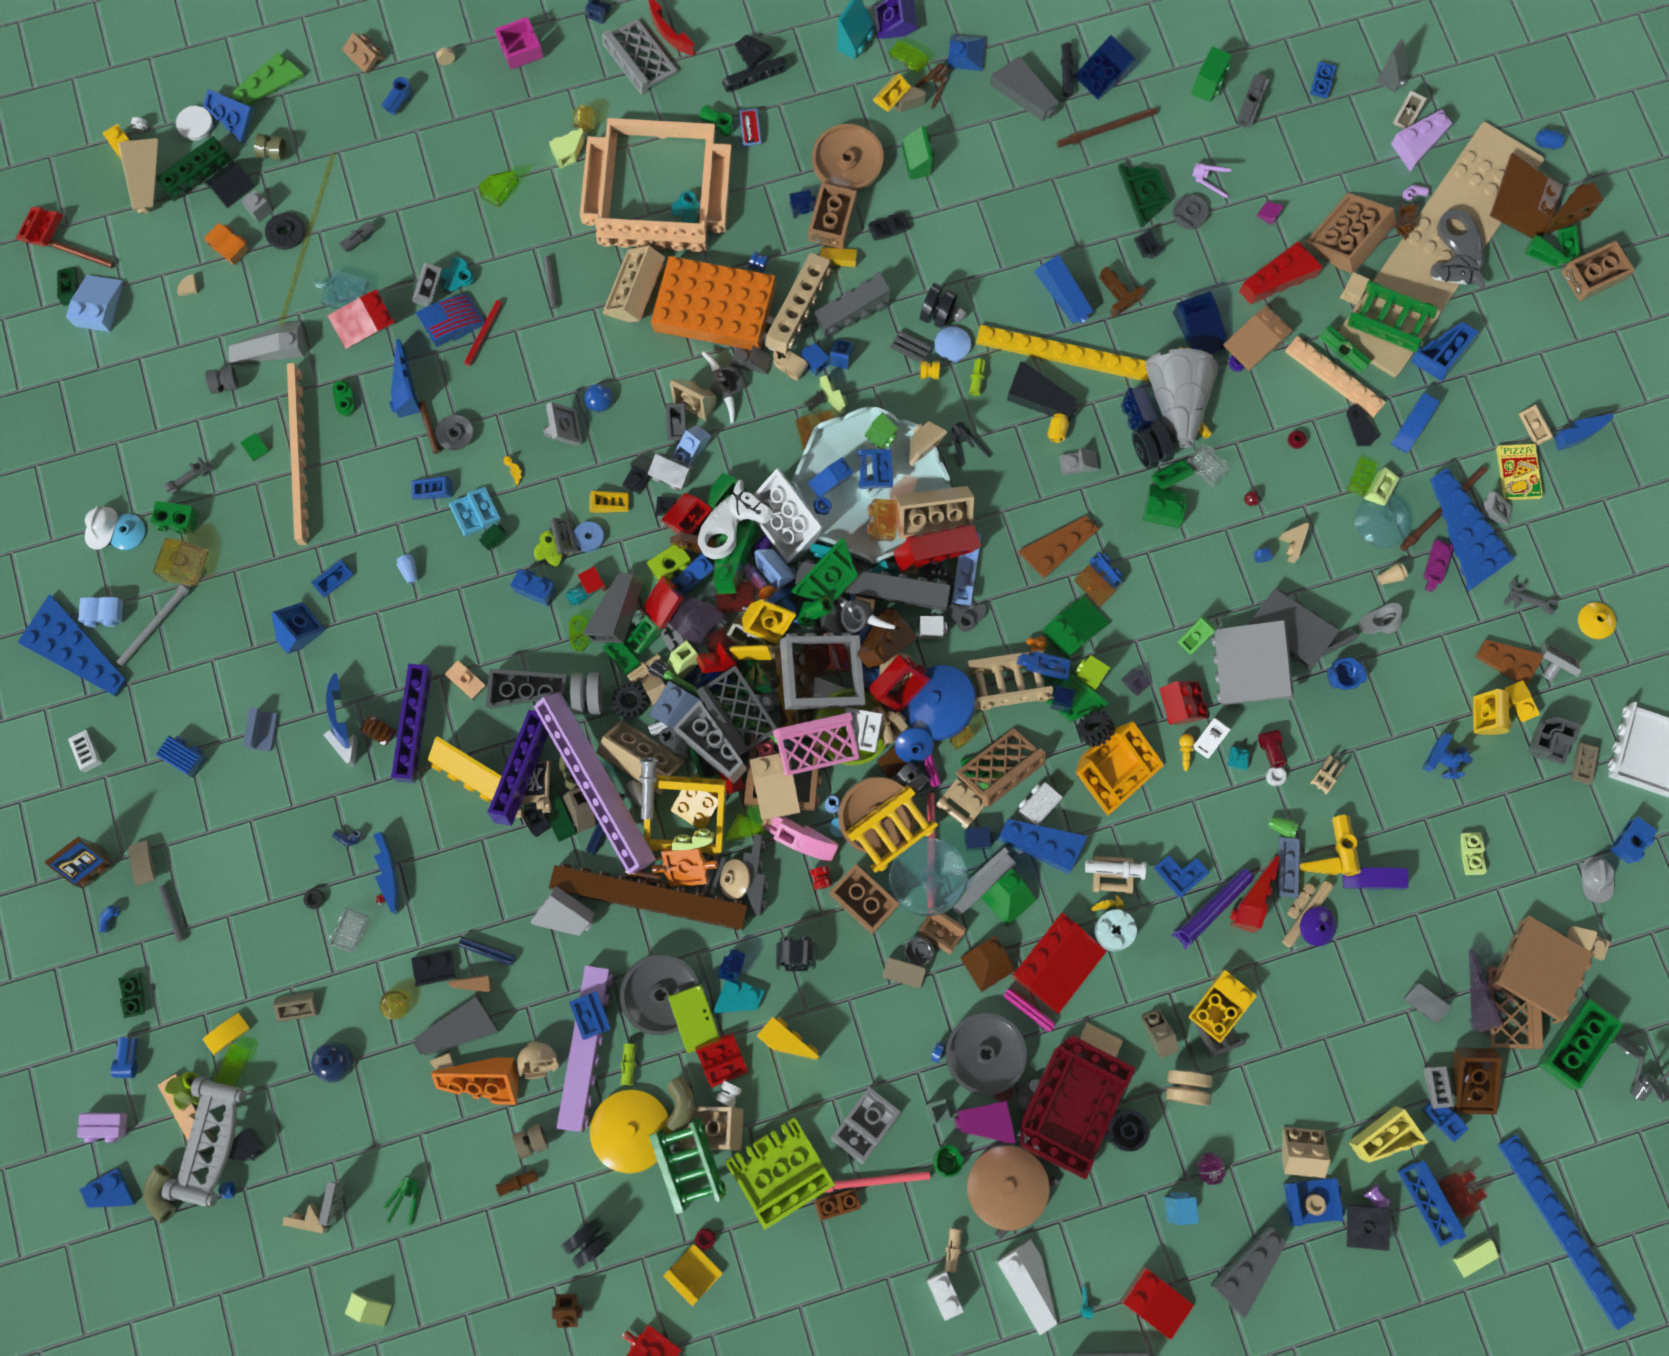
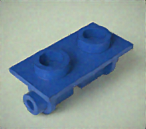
[1089,552,1124,590]

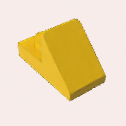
[1505,680,1540,723]

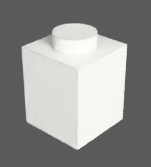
[919,616,947,639]

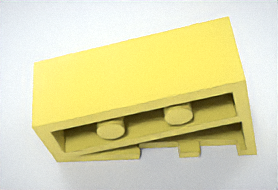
[1348,1106,1428,1163]

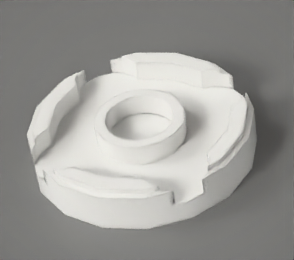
[176,106,213,141]

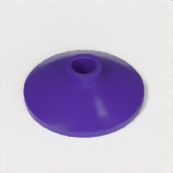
[1300,907,1336,946]

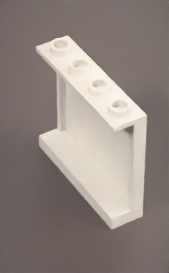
[1607,702,1669,798]

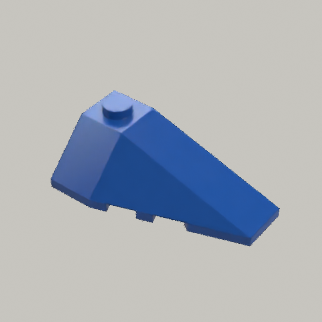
[390,339,420,418]

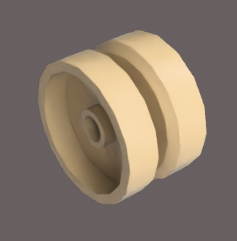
[1165,1070,1213,1106]

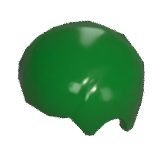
[933,1144,964,1178]

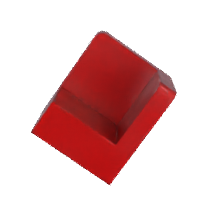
[578,567,606,595]

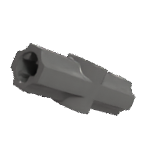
[1236,74,1269,128]

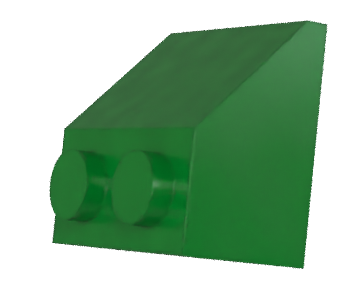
[1142,485,1187,529]

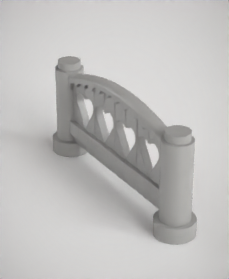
[162,1076,246,1207]

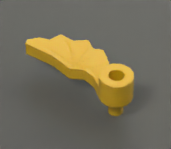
[504,456,522,486]
[1091,896,1125,912]

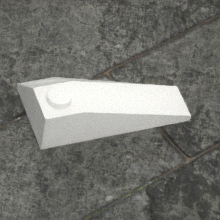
[996,1239,1057,1335]

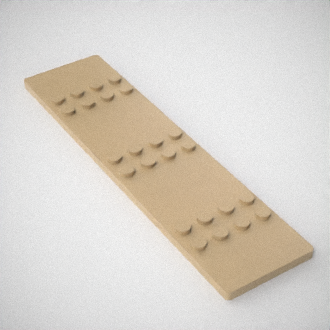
[1338,122,1544,377]

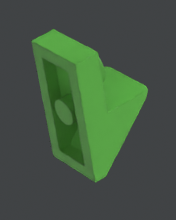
[1177,616,1217,656]

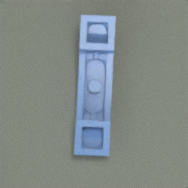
[952,533,982,606]

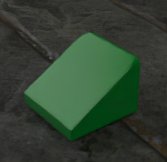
[240,433,269,461]

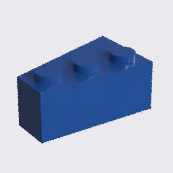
[1411,322,1479,382]

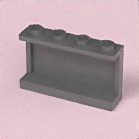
[1248,588,1340,672]

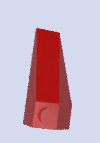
[1229,856,1280,933]

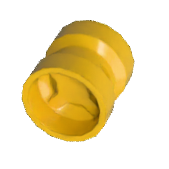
[920,360,940,380]

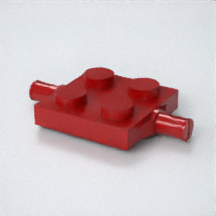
[622,1324,682,1356]

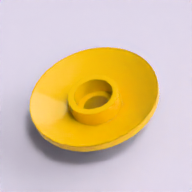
[1578,602,1616,639]

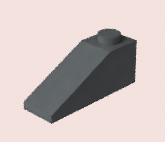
[1376,39,1409,92]

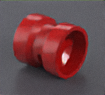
[810,866,833,890]

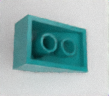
[837,0,875,60]

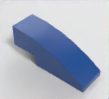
[1391,393,1440,454]
[1554,413,1614,451]

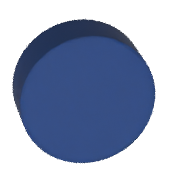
[1253,548,1273,563]
[931,1042,946,1063]

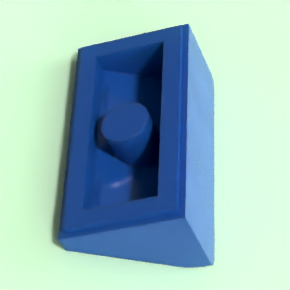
[311,558,354,598]

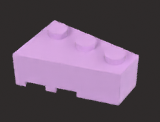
[1391,110,1452,172]

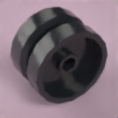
[919,282,958,330]
[1132,421,1174,469]
[561,1216,615,1269]

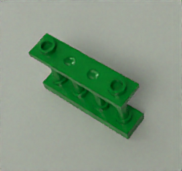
[1348,281,1438,353]
[649,1117,726,1214]

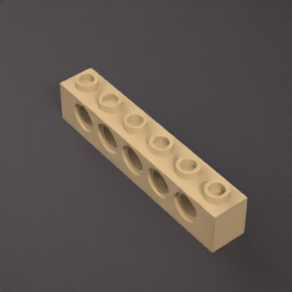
[765,252,832,354]

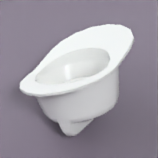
[85,506,118,549]

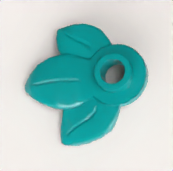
[671,191,701,223]
[440,257,474,291]

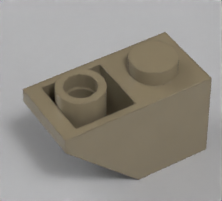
[892,85,927,112]
[561,788,595,834]
[1141,1009,1179,1059]

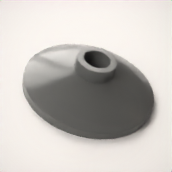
[436,415,473,450]

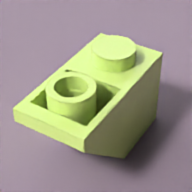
[549,128,585,168]
[666,640,700,685]

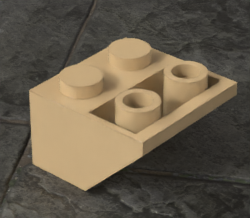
[1282,1127,1330,1178]

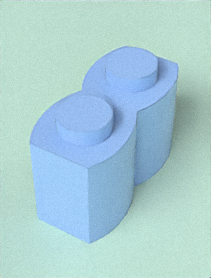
[78,597,123,627]

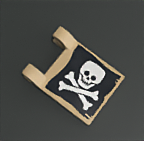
[515,761,551,818]

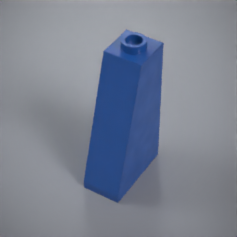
[1034,254,1093,324]

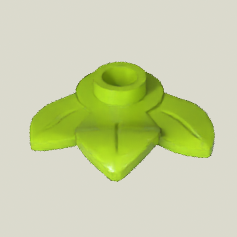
[534,531,571,567]
[164,1072,200,1110]

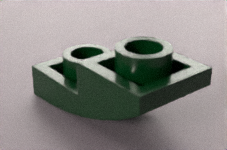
[118,973,145,1018]

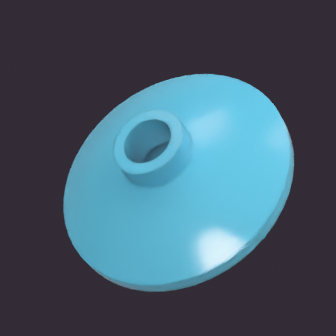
[110,514,146,550]

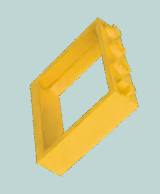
[643,775,727,855]

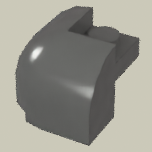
[1528,717,1581,765]

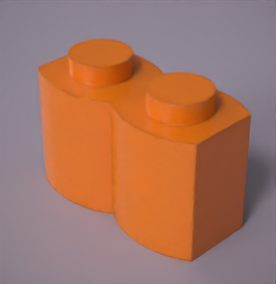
[204,223,249,265]

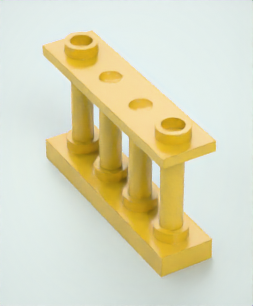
[845,786,938,873]

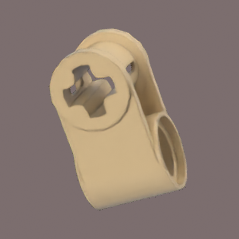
[773,350,809,381]

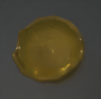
[379,988,410,1021]

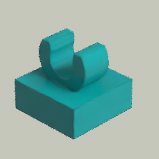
[1227,747,1250,771]

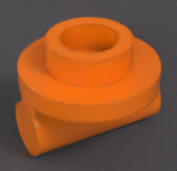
[758,585,778,600]
[1026,636,1048,651]

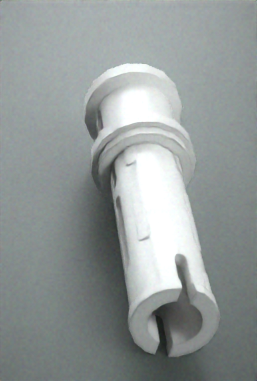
[1085,860,1146,880]

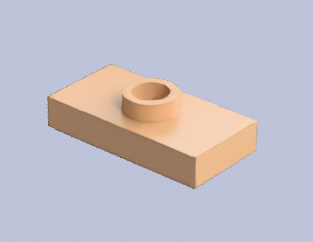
[445,661,487,700]

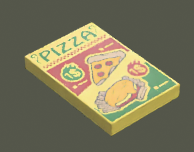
[1496,444,1543,500]

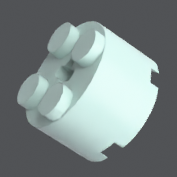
[1094,909,1137,952]

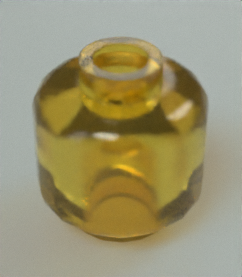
[572,105,596,133]

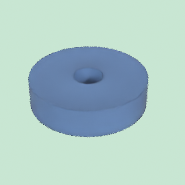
[573,521,604,552]

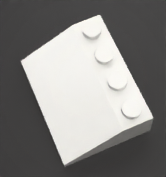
[754,468,823,563]

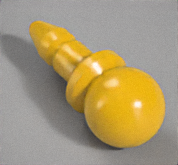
[1179,734,1195,771]

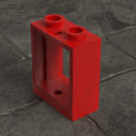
[868,655,930,713]

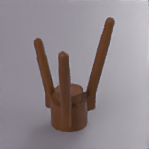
[914,63,949,109]
[625,856,672,889]

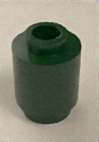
[479,524,507,551]

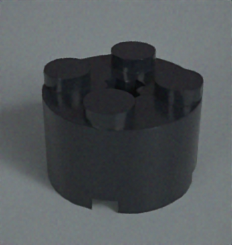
[776,937,816,972]
[1106,1110,1150,1152]

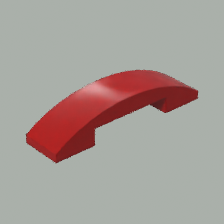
[648,0,696,56]

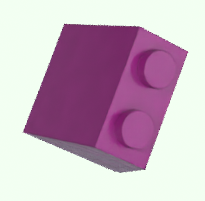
[953,1101,1016,1143]

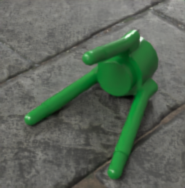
[384,1176,421,1225]

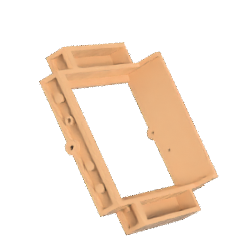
[580,118,732,252]

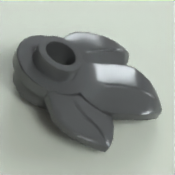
[948,600,986,632]

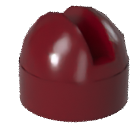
[1244,491,1258,506]

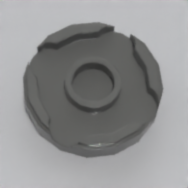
[1173,194,1209,229]

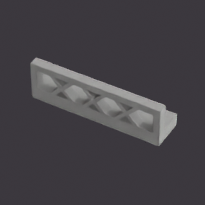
[945,848,1016,917]

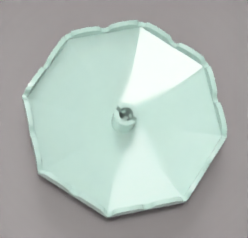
[791,407,951,565]

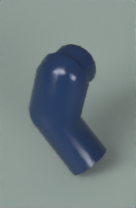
[332,829,362,847]

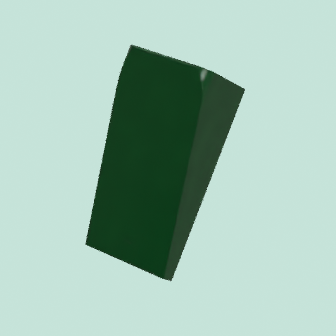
[57,267,79,306]

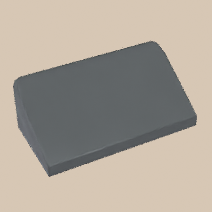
[1321,629,1359,657]
[1404,983,1451,1024]

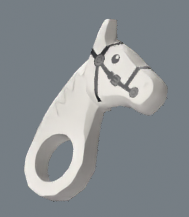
[698,480,773,559]

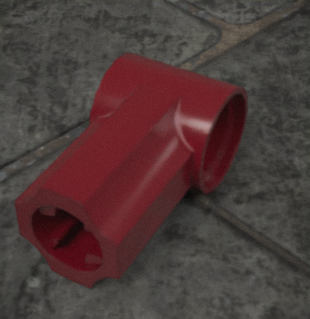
[1258,729,1288,769]

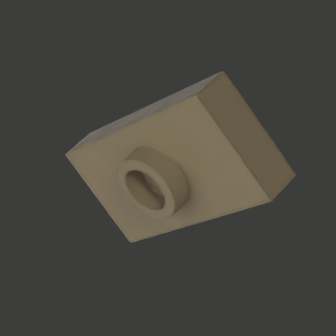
[1571,742,1599,785]

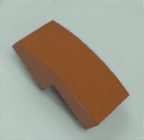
[814,1188,861,1221]

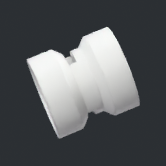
[715,1081,742,1107]

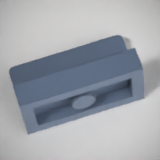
[243,707,278,751]

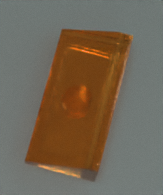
[1074,565,1115,607]

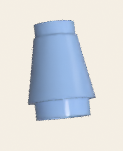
[396,554,418,584]

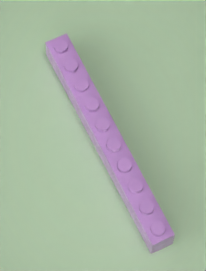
[533,692,656,874]

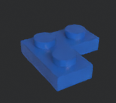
[1153,855,1210,898]

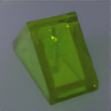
[725,813,764,843]

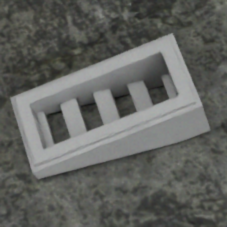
[1423,1066,1454,1109]

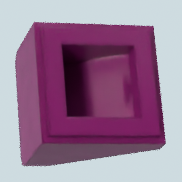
[1257,201,1284,225]

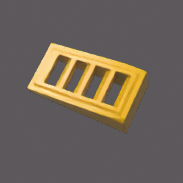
[589,491,629,513]
[1299,857,1343,875]

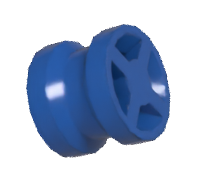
[749,251,769,273]

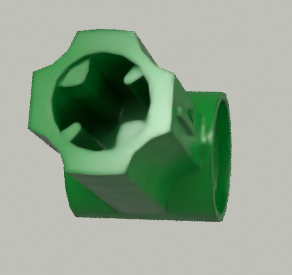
[699,104,734,136]
[797,597,834,627]

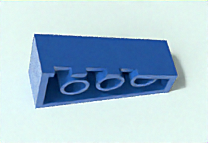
[998,819,1087,874]

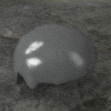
[904,935,934,966]

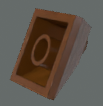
[960,935,1015,992]

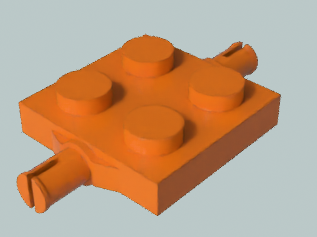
[652,847,718,887]

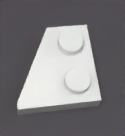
[845,707,883,753]

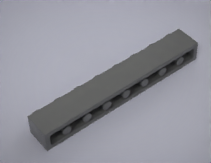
[795,560,951,611]

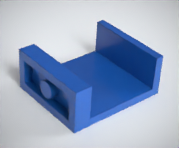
[1284,1178,1345,1227]

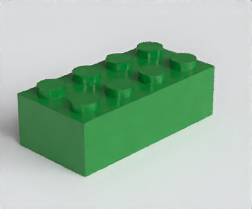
[1537,999,1623,1090]

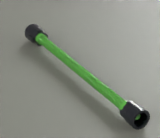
[648,659,796,752]

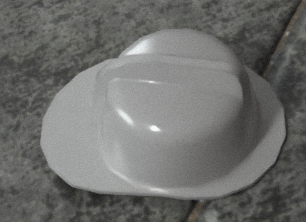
[1359,603,1404,634]
[1581,856,1615,903]

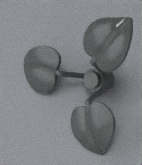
[1613,1035,1669,1103]

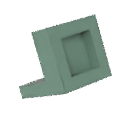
[925,1099,951,1125]

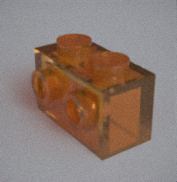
[867,499,897,542]

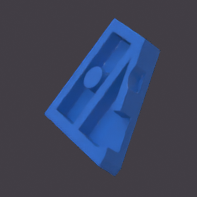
[79,1168,136,1208]

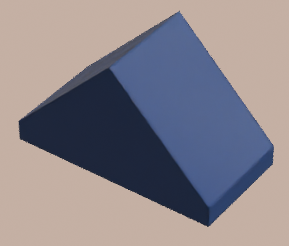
[830,339,854,369]

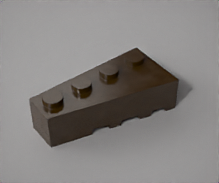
[775,650,817,728]

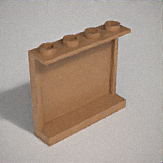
[1490,916,1593,1024]

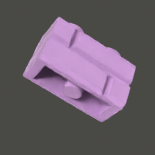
[77,1113,127,1142]

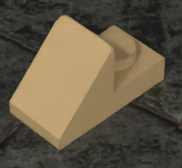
[1279,523,1310,563]
[1566,926,1610,961]
[282,1203,329,1233]

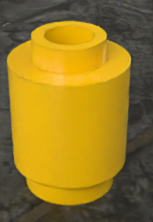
[1047,414,1069,443]

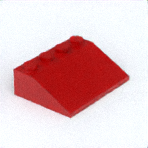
[1011,912,1106,1014]

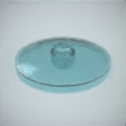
[889,839,968,916]

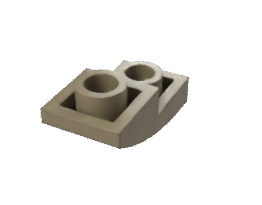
[129,840,156,886]

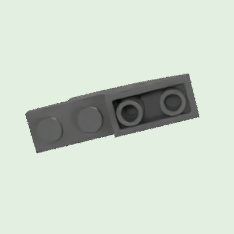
[743,834,769,916]

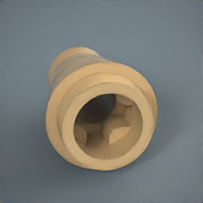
[1377,563,1408,586]

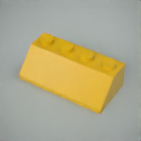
[428,736,502,803]

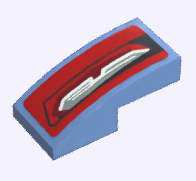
[739,109,761,147]

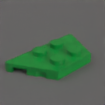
[791,537,858,604]
[1044,672,1109,722]

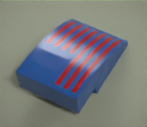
[416,294,485,348]

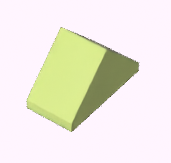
[345,1293,392,1326]

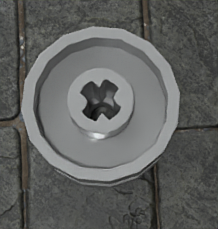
[570,672,603,715]

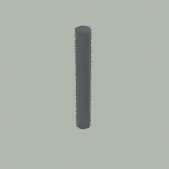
[544,256,558,309]
[158,885,185,942]

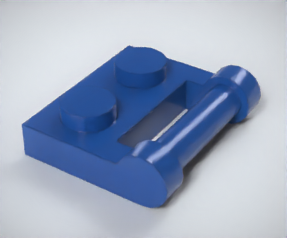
[857,449,893,489]

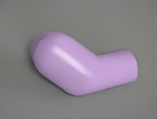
[1403,185,1429,201]

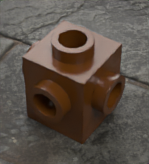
[552,1293,583,1328]

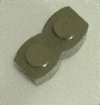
[727,618,769,645]

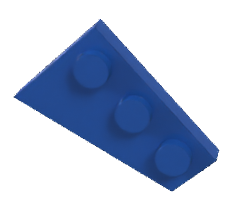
[203,89,255,143]

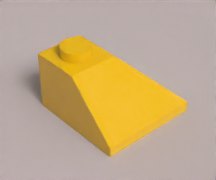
[741,599,796,644]

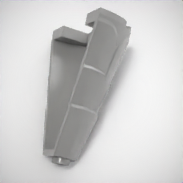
[1146,349,1218,448]

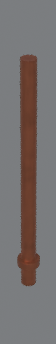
[1400,466,1487,552]

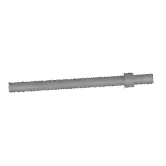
[116,574,199,666]

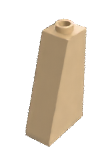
[118,138,158,214]

